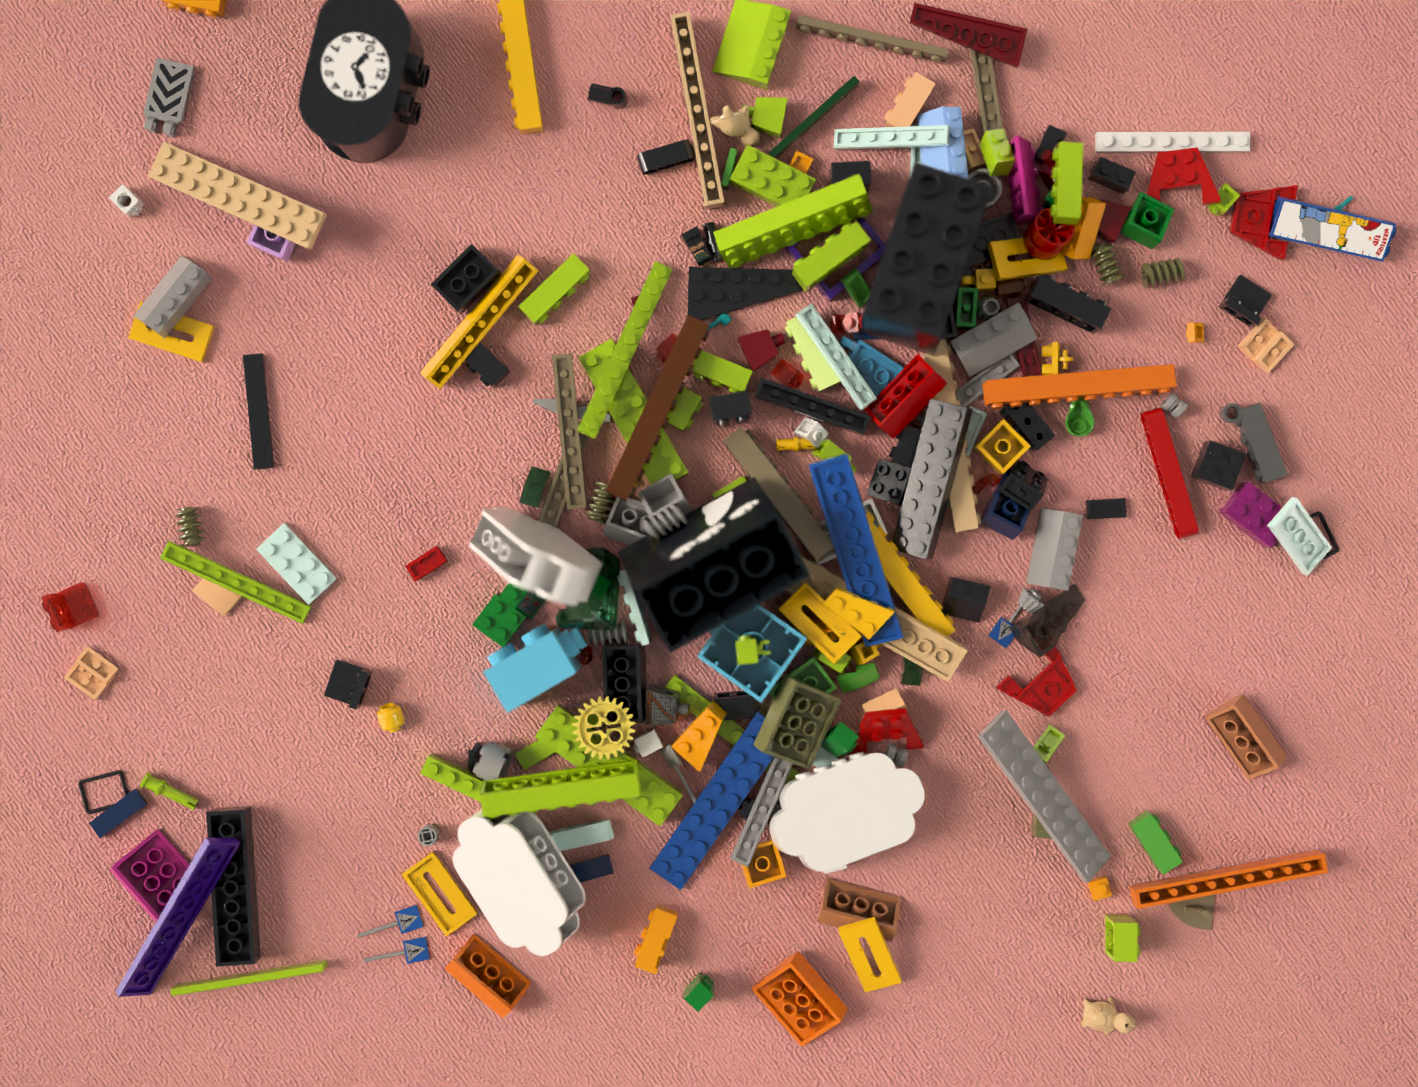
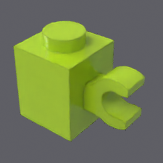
[735,635,771,665]

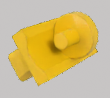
[1042,342,1074,375]

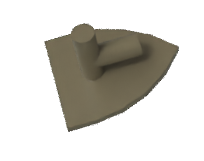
[1169,895,1215,930]

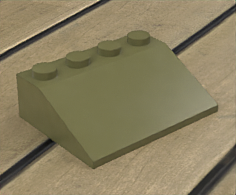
[753,674,842,770]

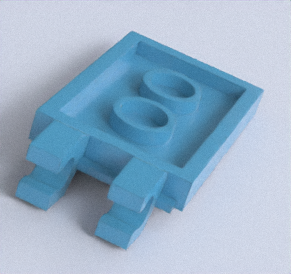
[839,336,904,397]

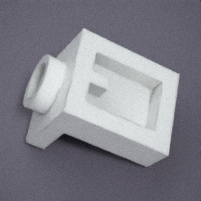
[794,417,828,448]

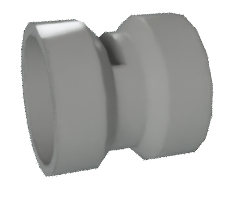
[1160,392,1188,419]
[885,743,909,768]
[418,824,440,846]

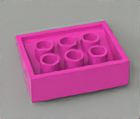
[1008,136,1043,225]
[110,829,190,923]

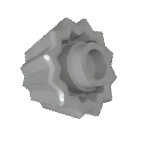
[977,295,1001,321]
[1018,588,1045,613]

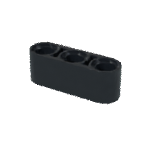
[637,139,695,175]

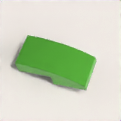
[837,663,880,693]

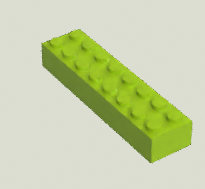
[713,174,874,269]
[578,338,689,485]
[535,703,683,826]
[479,760,641,818]

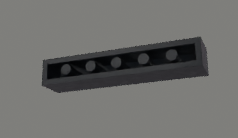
[754,377,871,436]

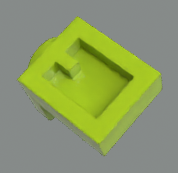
[1207,183,1240,216]

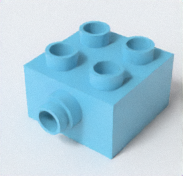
[697,604,807,702]
[483,624,587,713]

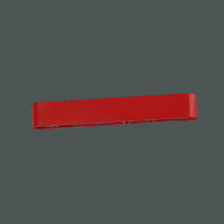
[1140,407,1199,539]

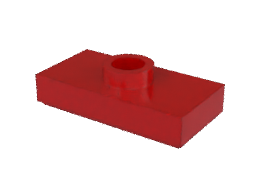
[405,545,448,582]

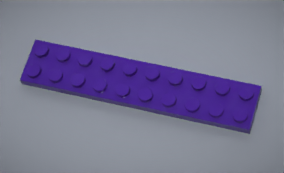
[116,838,240,997]

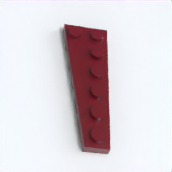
[909,3,1027,68]

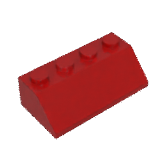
[864,354,948,439]

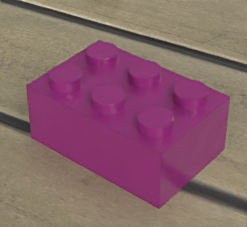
[1218,482,1282,548]

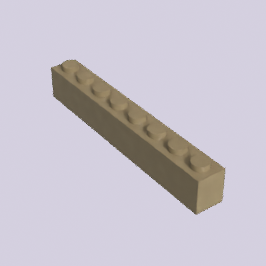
[723,426,835,564]

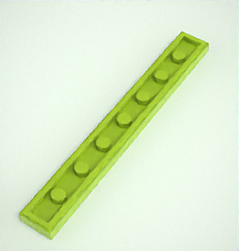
[160,540,312,624]
[170,959,328,996]

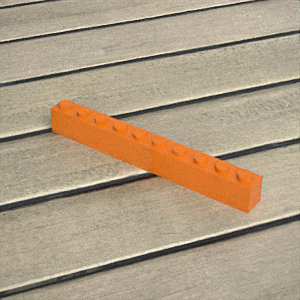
[982,364,1177,409]
[1129,850,1328,909]

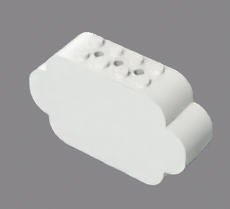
[469,506,602,606]
[769,752,925,872]
[453,809,585,956]

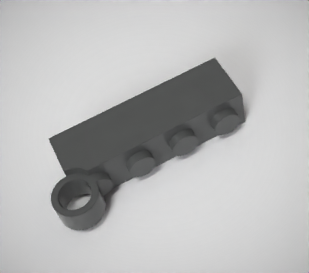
[1220,403,1288,484]

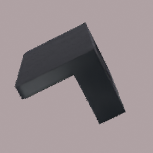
[714,690,754,720]

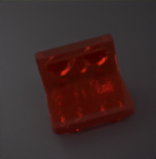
[41,582,99,632]

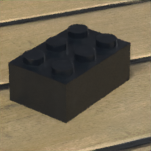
[430,244,501,315]
[709,390,752,428]

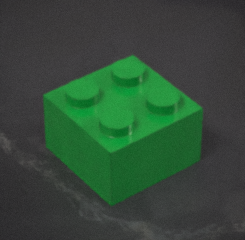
[472,593,528,648]

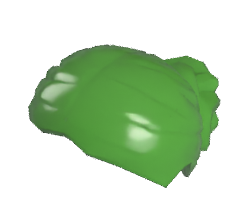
[1065,398,1095,437]

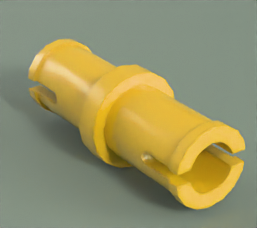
[776,437,816,452]

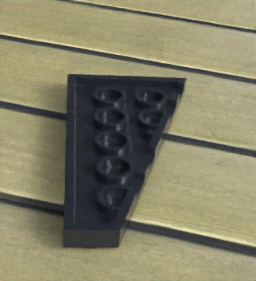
[687,267,803,321]

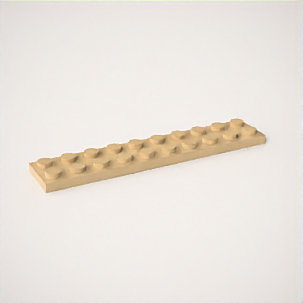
[148,142,327,250]
[786,553,968,682]

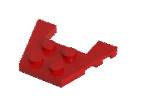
[1147,147,1221,205]
[1229,185,1298,260]
[995,636,1077,717]
[849,708,924,755]

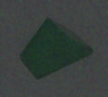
[901,657,924,686]

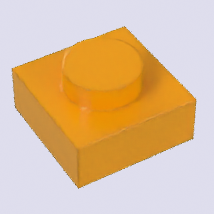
[789,150,814,174]
[1186,322,1205,343]
[1088,876,1112,901]

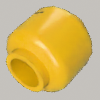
[377,702,405,732]

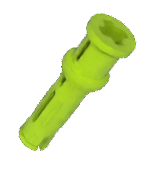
[140,772,199,811]

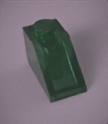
[519,467,550,508]

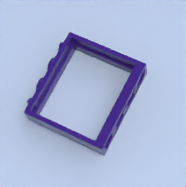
[786,217,886,302]

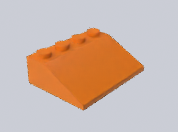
[752,951,848,1047]

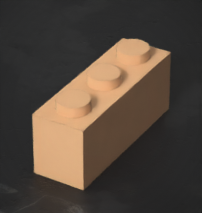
[884,72,936,127]

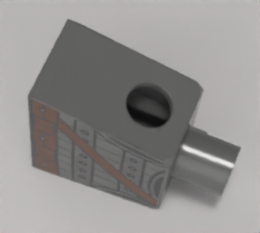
[645,684,690,725]

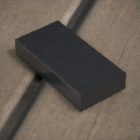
[1085,498,1126,519]

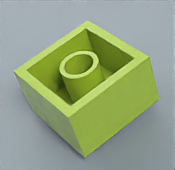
[1105,914,1141,962]

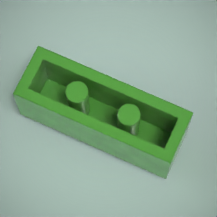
[1128,811,1183,875]

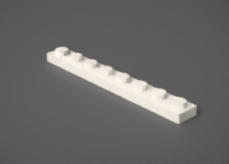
[1095,132,1250,153]

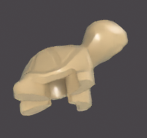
[709,105,761,146]
[1081,997,1137,1035]

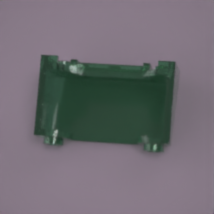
[556,547,621,631]

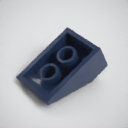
[981,469,1030,540]

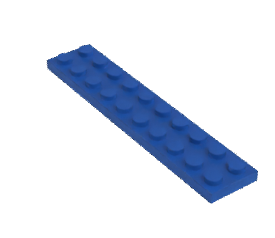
[809,454,903,647]
[649,711,774,890]

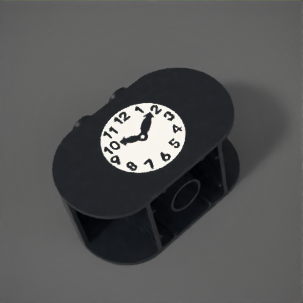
[298,0,430,163]

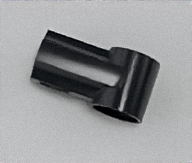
[588,83,628,109]

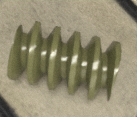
[1092,243,1124,286]
[1141,257,1185,288]
[585,482,615,524]
[175,507,205,547]

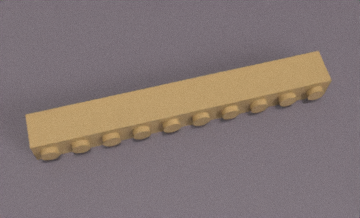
[670,12,724,210]
[922,339,981,533]

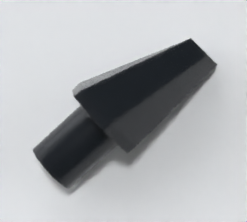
[468,742,483,773]

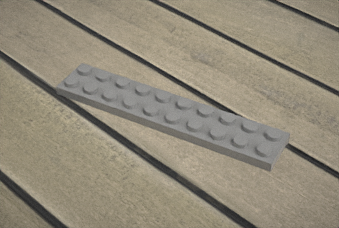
[978,710,1111,883]

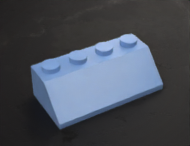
[917,106,968,178]

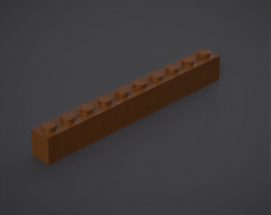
[605,315,710,502]

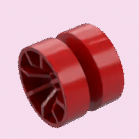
[1023,208,1074,260]

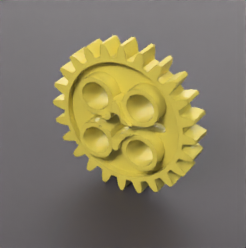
[572,696,635,760]

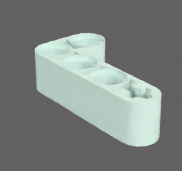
[548,819,614,851]

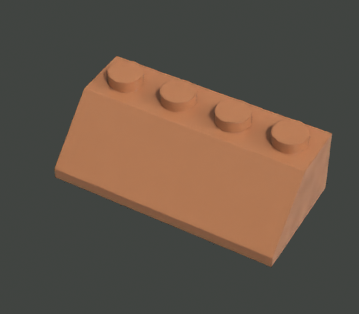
[1205,694,1287,780]
[817,878,901,942]

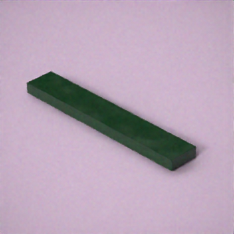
[769,76,859,159]

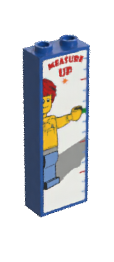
[1269,196,1397,262]

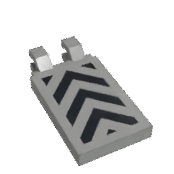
[143,58,196,137]

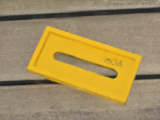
[987,238,1068,281]
[128,302,215,363]
[778,582,862,665]
[401,851,478,936]
[838,917,902,993]

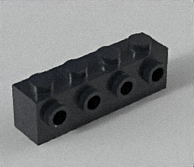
[999,376,1055,451]

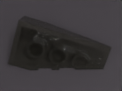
[1009,584,1085,657]

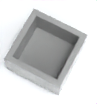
[638,473,692,519]

